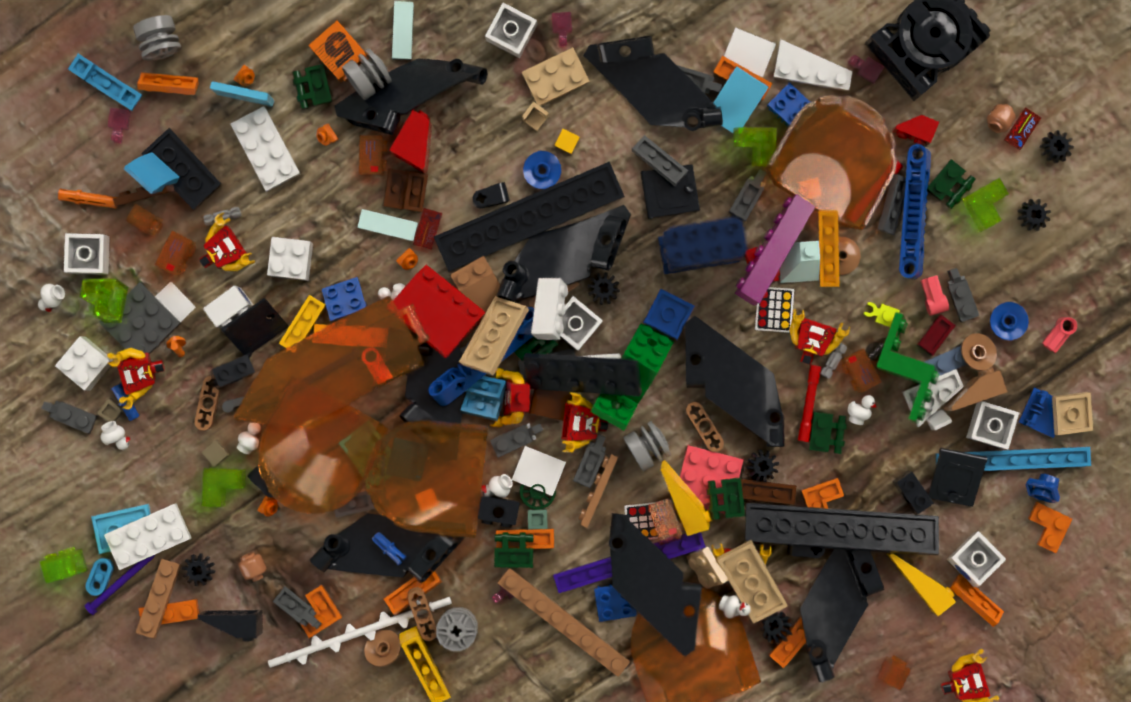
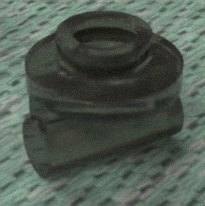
[865,342,884,362]

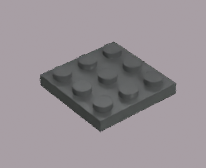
[99,282,181,355]

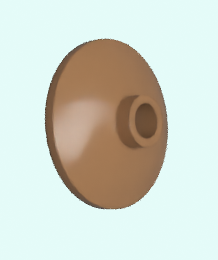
[839,237,861,275]
[961,333,997,371]
[364,630,401,667]

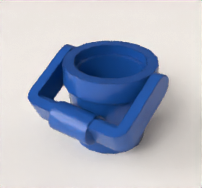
[1025,474,1060,503]

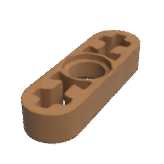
[195,376,221,430]
[686,402,724,452]
[407,587,436,641]

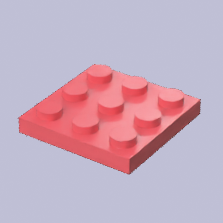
[679,445,744,514]

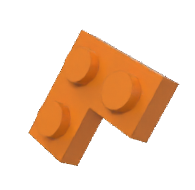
[801,478,844,509]
[1028,502,1072,553]
[300,585,342,638]

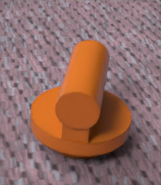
[233,64,255,87]
[316,123,339,146]
[396,247,418,270]
[166,336,186,357]
[257,495,279,517]

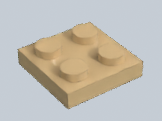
[1052,392,1093,435]
[686,547,728,589]

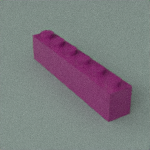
[734,194,815,306]

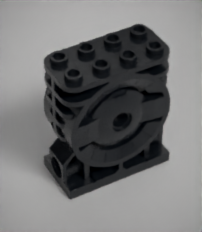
[865,0,990,101]

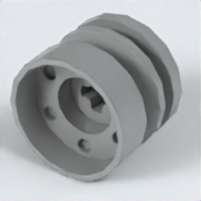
[133,15,182,61]
[342,48,392,100]
[623,421,671,472]
[436,607,478,651]

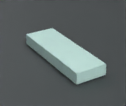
[392,1,414,60]
[357,209,418,242]

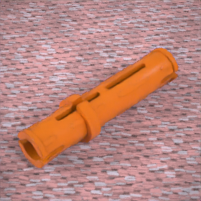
[58,188,118,209]

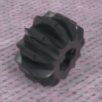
[1040,130,1074,163]
[1017,199,1051,231]
[588,272,620,305]
[746,449,779,482]
[182,553,216,586]
[760,612,794,645]

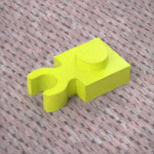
[863,302,900,327]

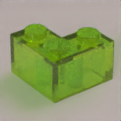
[733,127,776,167]
[962,178,1009,232]
[79,279,128,323]
[201,467,246,507]
[39,547,88,584]

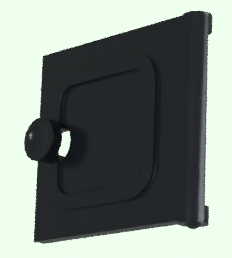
[640,164,700,219]
[221,297,289,358]
[928,448,988,507]

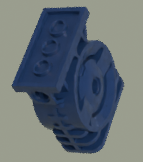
[658,217,747,275]

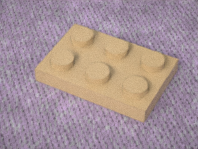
[522,48,590,106]

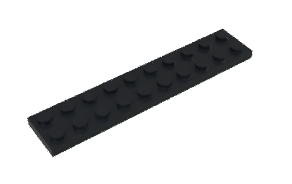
[434,161,625,272]
[745,503,939,556]

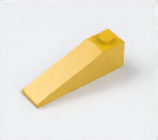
[661,460,712,536]
[887,552,956,616]
[399,626,451,702]

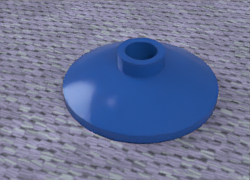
[523,151,561,189]
[990,302,1029,340]

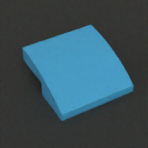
[124,152,180,194]
[460,376,506,421]

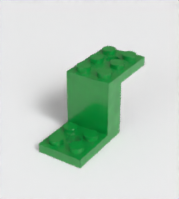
[876,312,939,424]
[590,323,674,431]

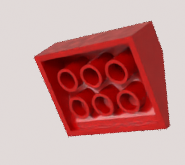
[386,264,486,358]

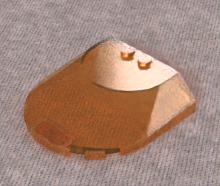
[764,95,897,230]
[257,376,394,514]
[365,420,489,538]
[631,587,761,702]

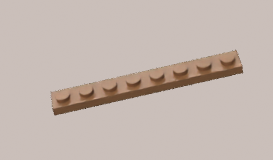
[497,568,630,677]

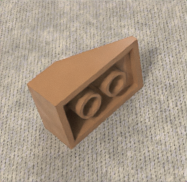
[451,256,500,323]
[943,368,1007,411]

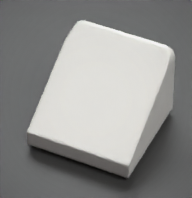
[926,409,952,430]

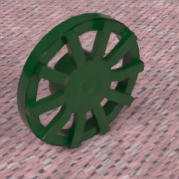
[520,484,556,510]

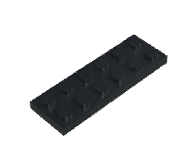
[523,353,642,396]

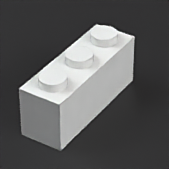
[531,278,568,340]

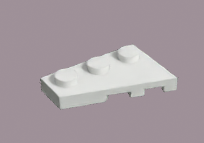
[902,369,964,427]

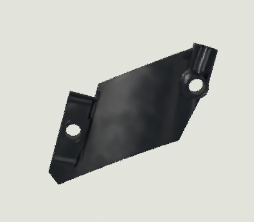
[583,36,723,131]
[334,58,488,135]
[496,205,631,302]
[685,316,785,447]
[399,332,465,461]
[310,513,466,583]
[609,513,702,657]
[800,549,884,683]

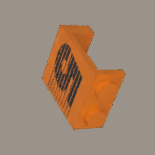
[308,20,368,83]

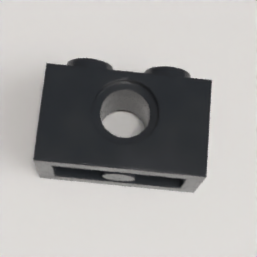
[210,355,255,390]
[892,471,934,514]
[478,496,520,528]

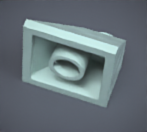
[779,241,820,283]

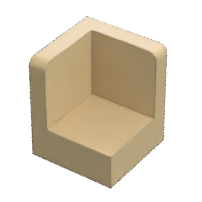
[522,102,549,132]

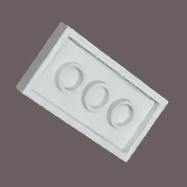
[231,106,300,192]
[104,503,191,570]

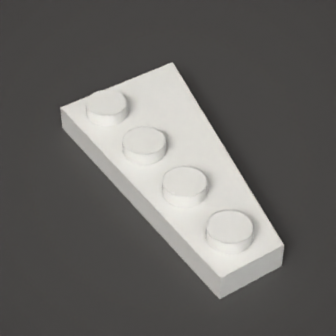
[773,40,852,91]

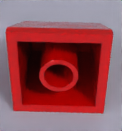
[389,110,432,174]

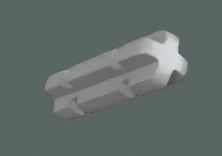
[203,207,241,226]
[820,343,847,379]

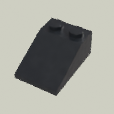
[197,610,263,642]

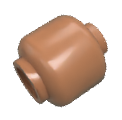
[987,104,1016,133]
[238,552,267,582]

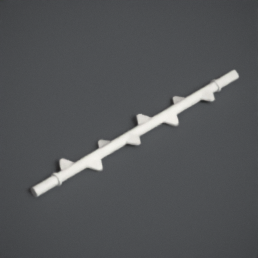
[268,596,452,668]

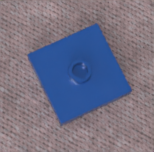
[643,289,695,340]

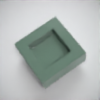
[528,509,548,530]

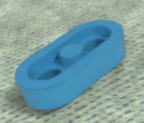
[86,558,114,596]

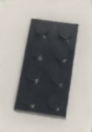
[141,128,222,210]

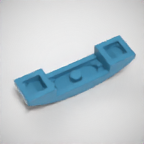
[68,53,143,111]

